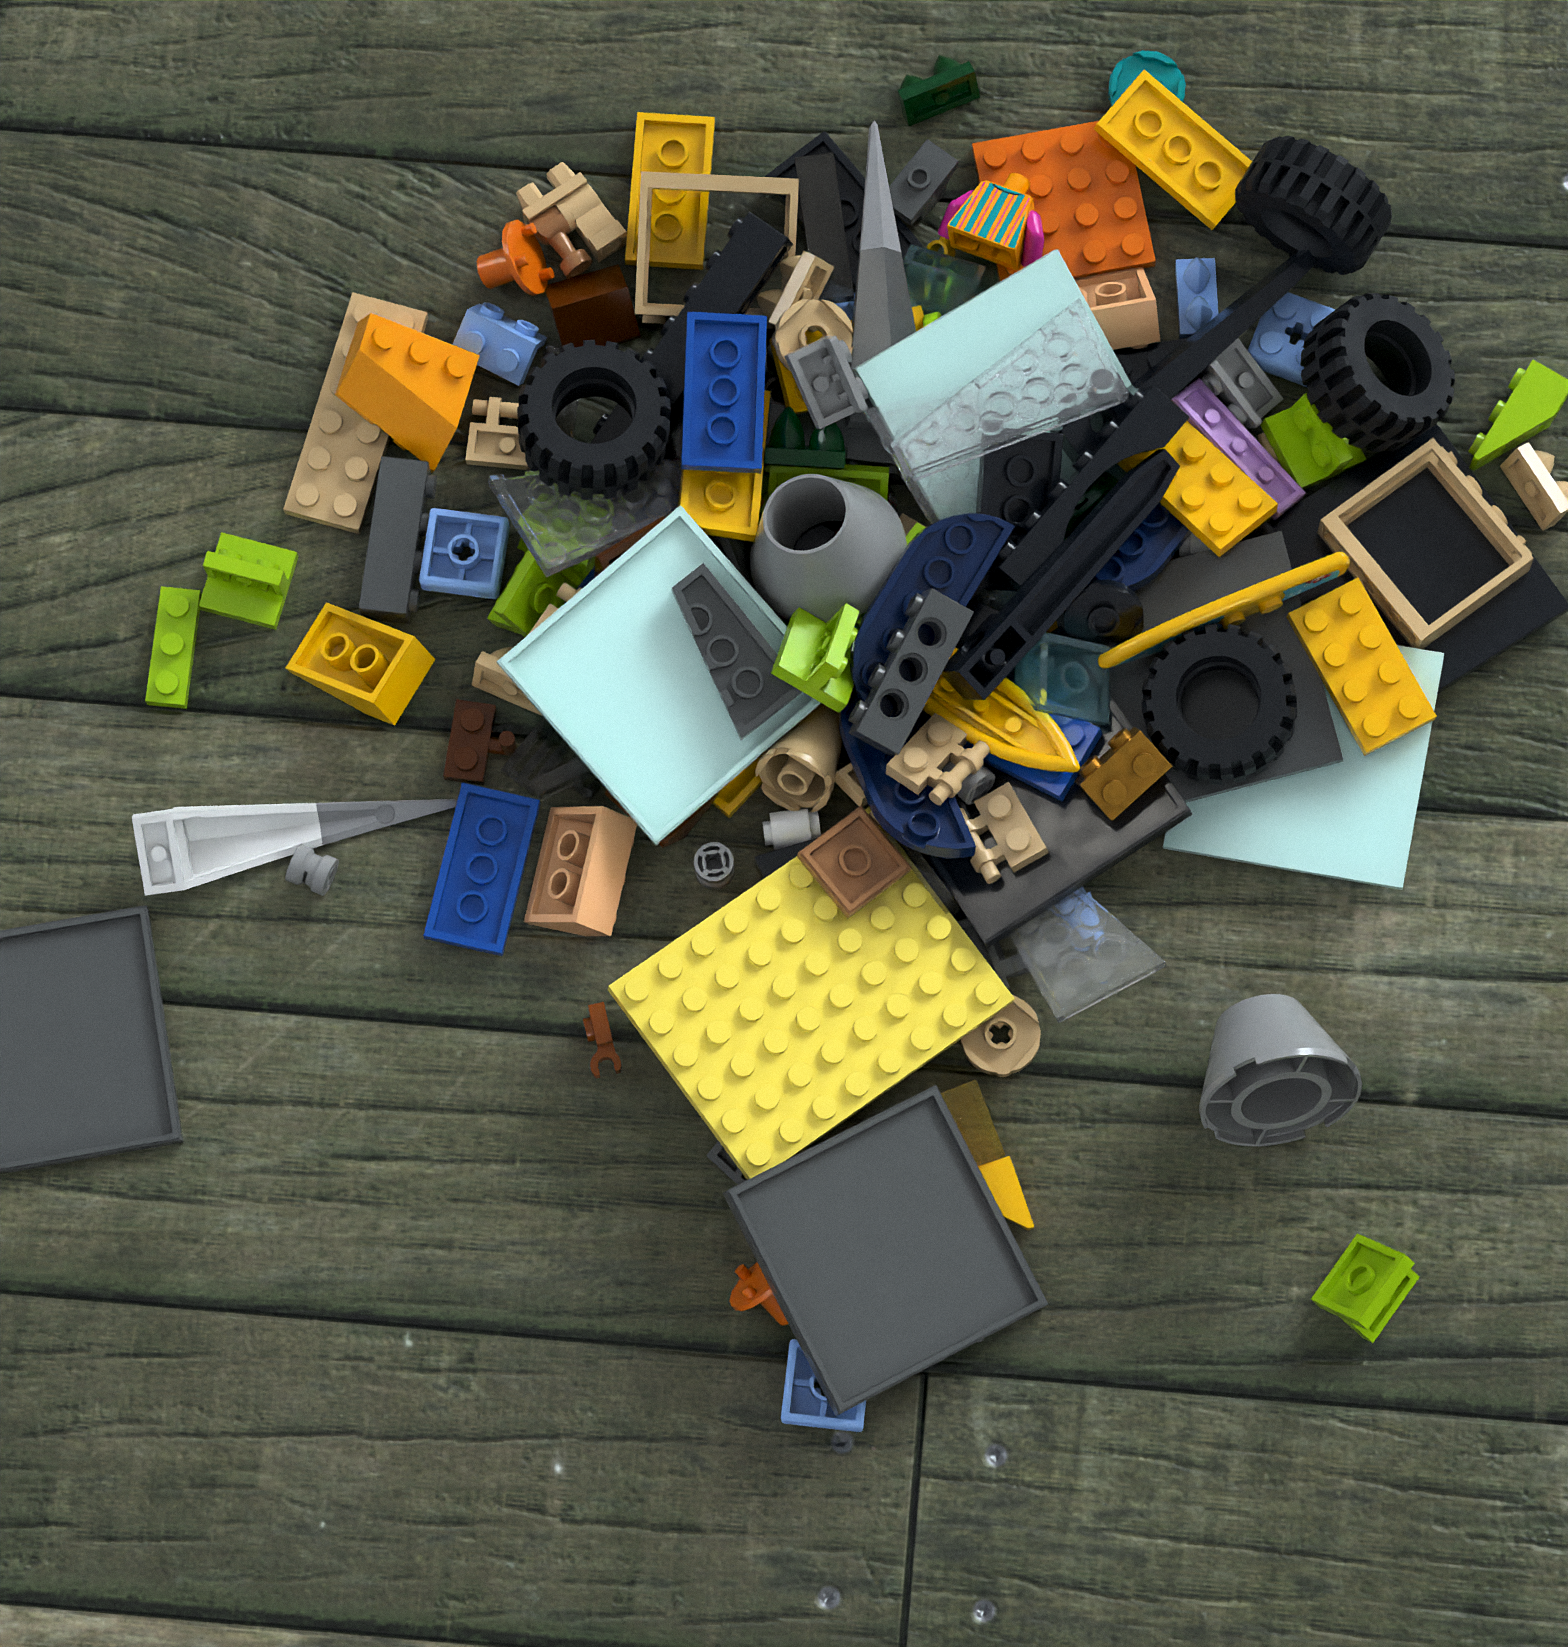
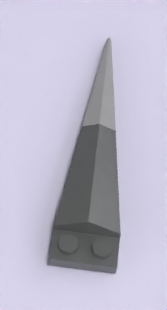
[845,120,916,429]

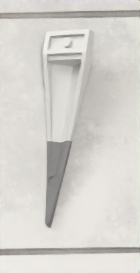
[132,799,457,896]

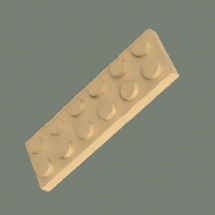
[283,292,429,534]

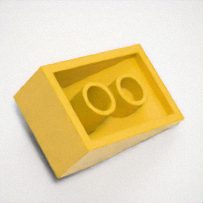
[286,602,436,726]

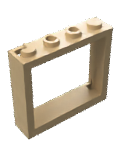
[635,171,799,329]
[1317,438,1534,649]

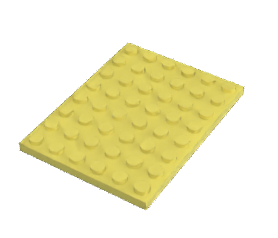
[607,806,1015,1180]

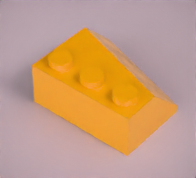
[335,313,480,473]

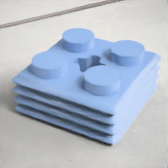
[1248,292,1335,387]
[419,508,510,599]
[781,1339,866,1432]

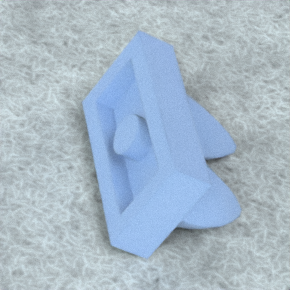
[1175,257,1218,339]

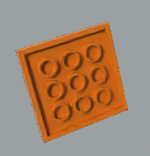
[972,120,1156,282]

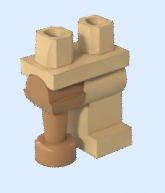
[516,162,627,279]

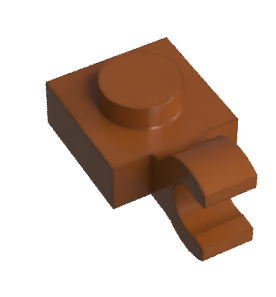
[583,1002,622,1079]

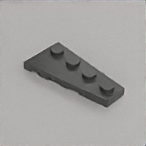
[671,563,802,740]

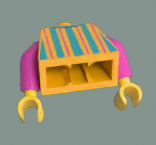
[926,173,1044,271]

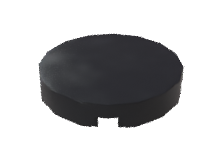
[1064,579,1144,658]

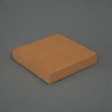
[797,806,912,919]

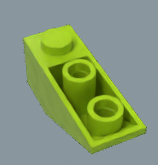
[1468,360,1568,471]

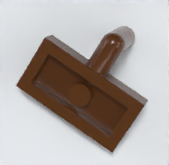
[443,699,517,785]

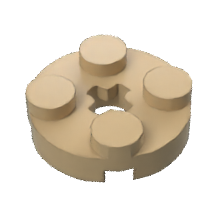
[772,299,853,372]
[960,995,1041,1077]

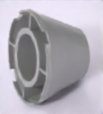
[750,474,907,623]
[1199,994,1362,1146]

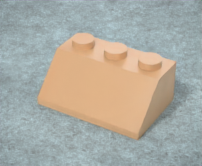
[1074,266,1161,350]
[524,806,637,936]

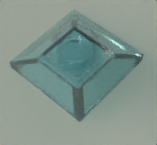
[1015,633,1110,725]

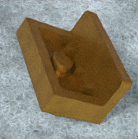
[1075,727,1172,821]

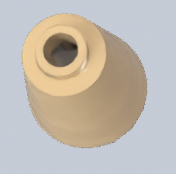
[755,704,843,812]

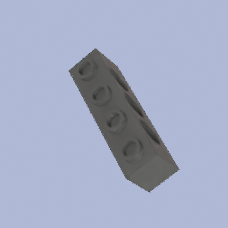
[848,588,974,756]

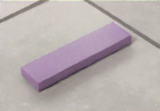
[1171,378,1306,520]

